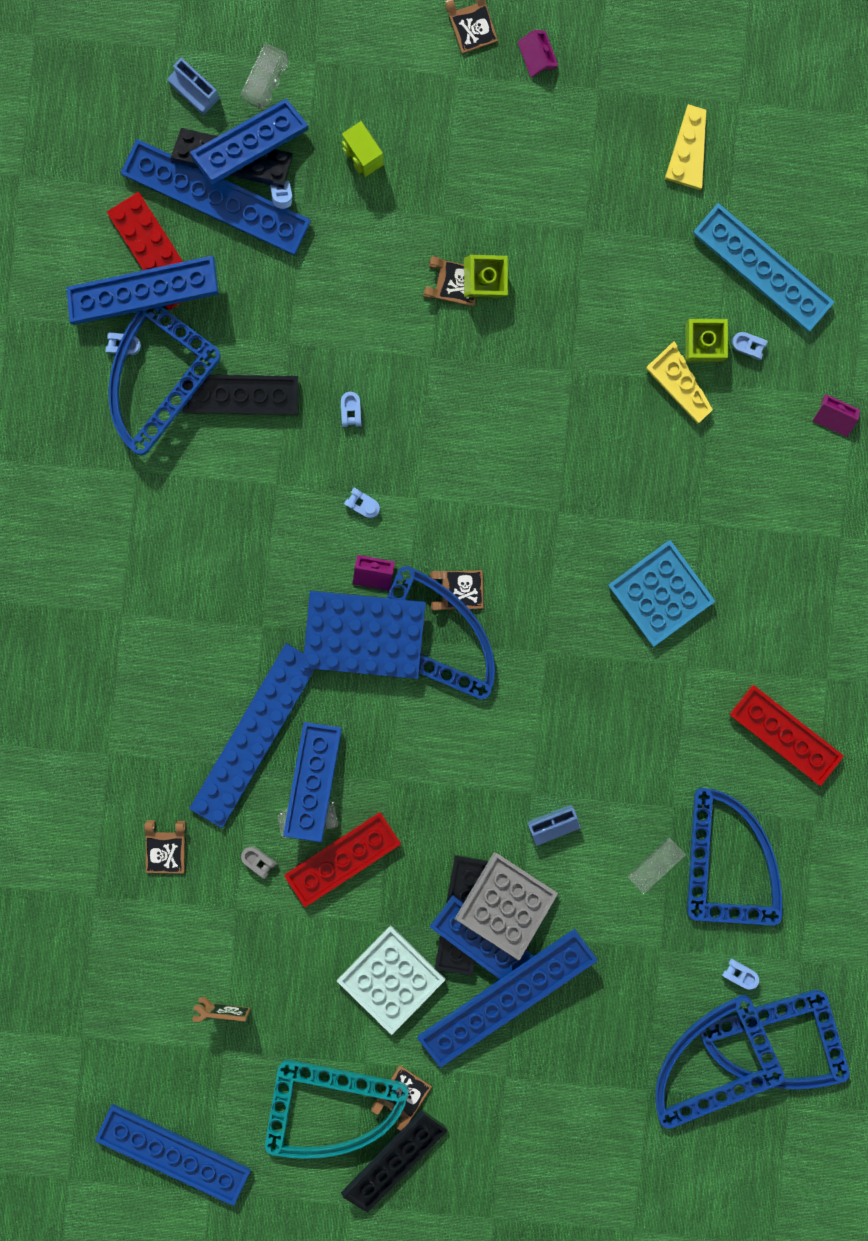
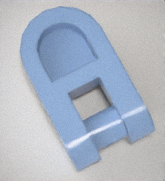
[270,181,292,209]
[731,332,768,360]
[106,333,141,355]
[341,392,361,427]
[344,488,380,518]
[722,958,759,990]

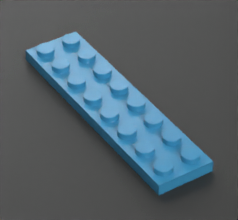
[692,203,834,332]

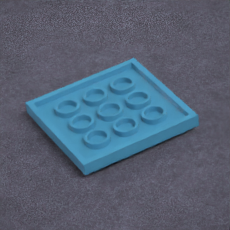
[608,540,715,647]

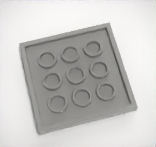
[455,852,558,960]

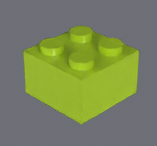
[341,121,384,177]
[464,255,508,298]
[685,319,728,362]

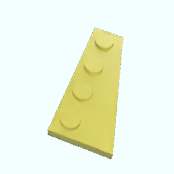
[665,104,706,191]
[645,341,713,424]

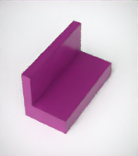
[518,30,559,77]
[813,394,860,437]
[352,555,395,591]

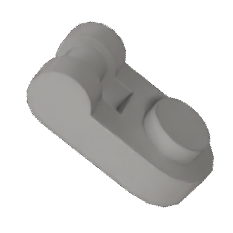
[241,846,277,879]

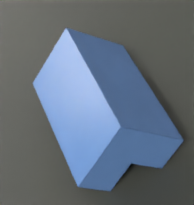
[167,57,220,115]
[527,805,581,846]

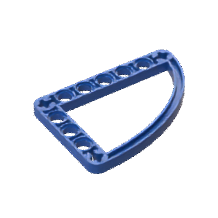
[109,307,221,456]
[387,566,495,699]
[687,787,782,925]
[700,989,850,1089]
[655,995,785,1129]

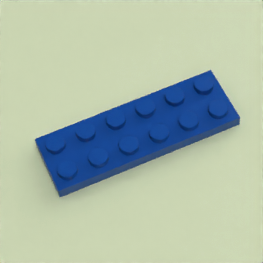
[190,99,308,184]
[283,722,342,843]
[430,895,534,979]

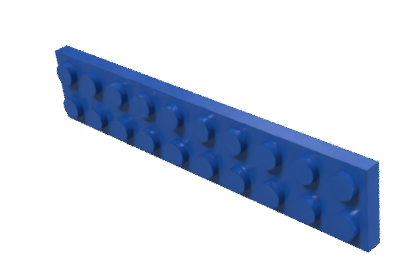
[120,139,311,256]
[189,643,315,828]
[418,929,598,1068]

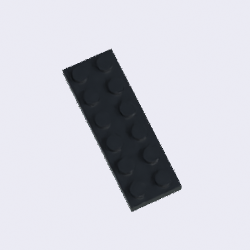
[171,128,293,188]
[182,374,299,416]
[434,855,488,976]
[341,1110,448,1213]

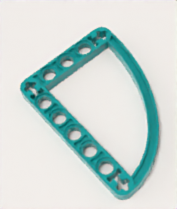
[265,1060,409,1159]

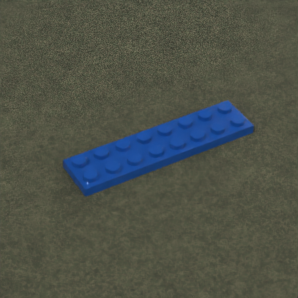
[66,255,219,325]
[95,1104,251,1206]

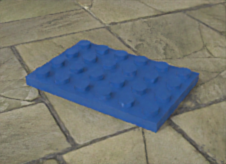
[303,590,426,679]

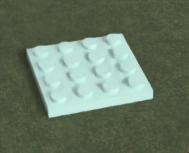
[337,925,445,1035]

